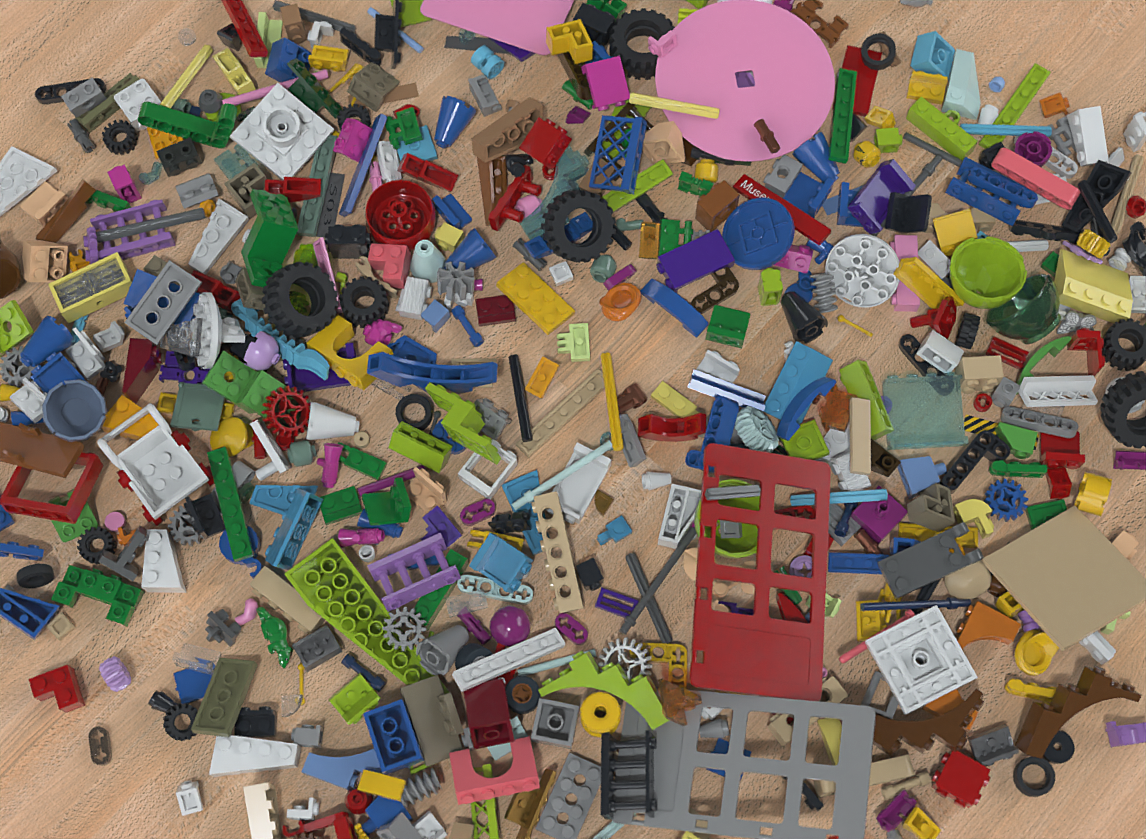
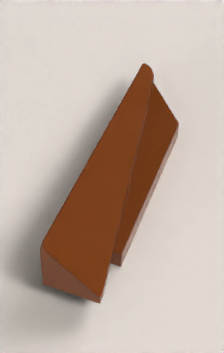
[477,156,507,226]
[36,179,96,243]

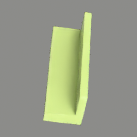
[254,12,283,68]

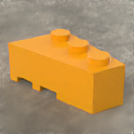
[101,395,159,441]

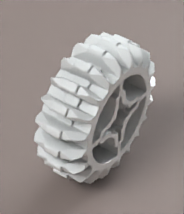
[598,637,653,684]

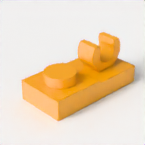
[524,356,560,399]

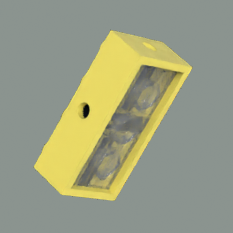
[48,252,132,324]

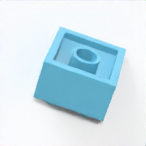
[910,31,955,80]

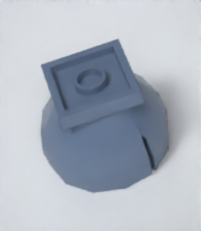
[42,379,107,442]

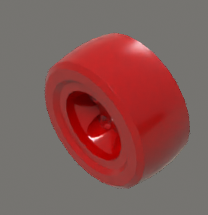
[365,180,436,252]

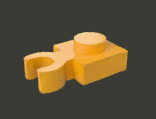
[68,249,90,273]

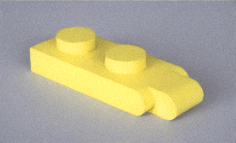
[651,381,699,418]

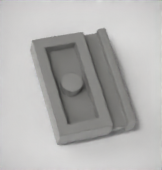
[813,504,861,547]

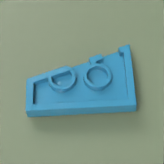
[249,485,318,515]

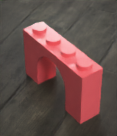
[449,736,540,805]

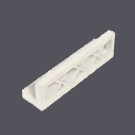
[1018,375,1098,407]

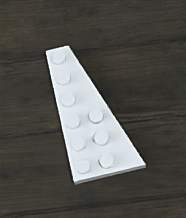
[0,146,57,216]

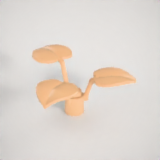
[683,548,756,612]

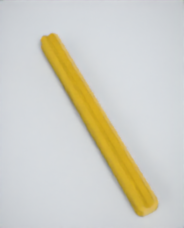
[601,352,624,451]

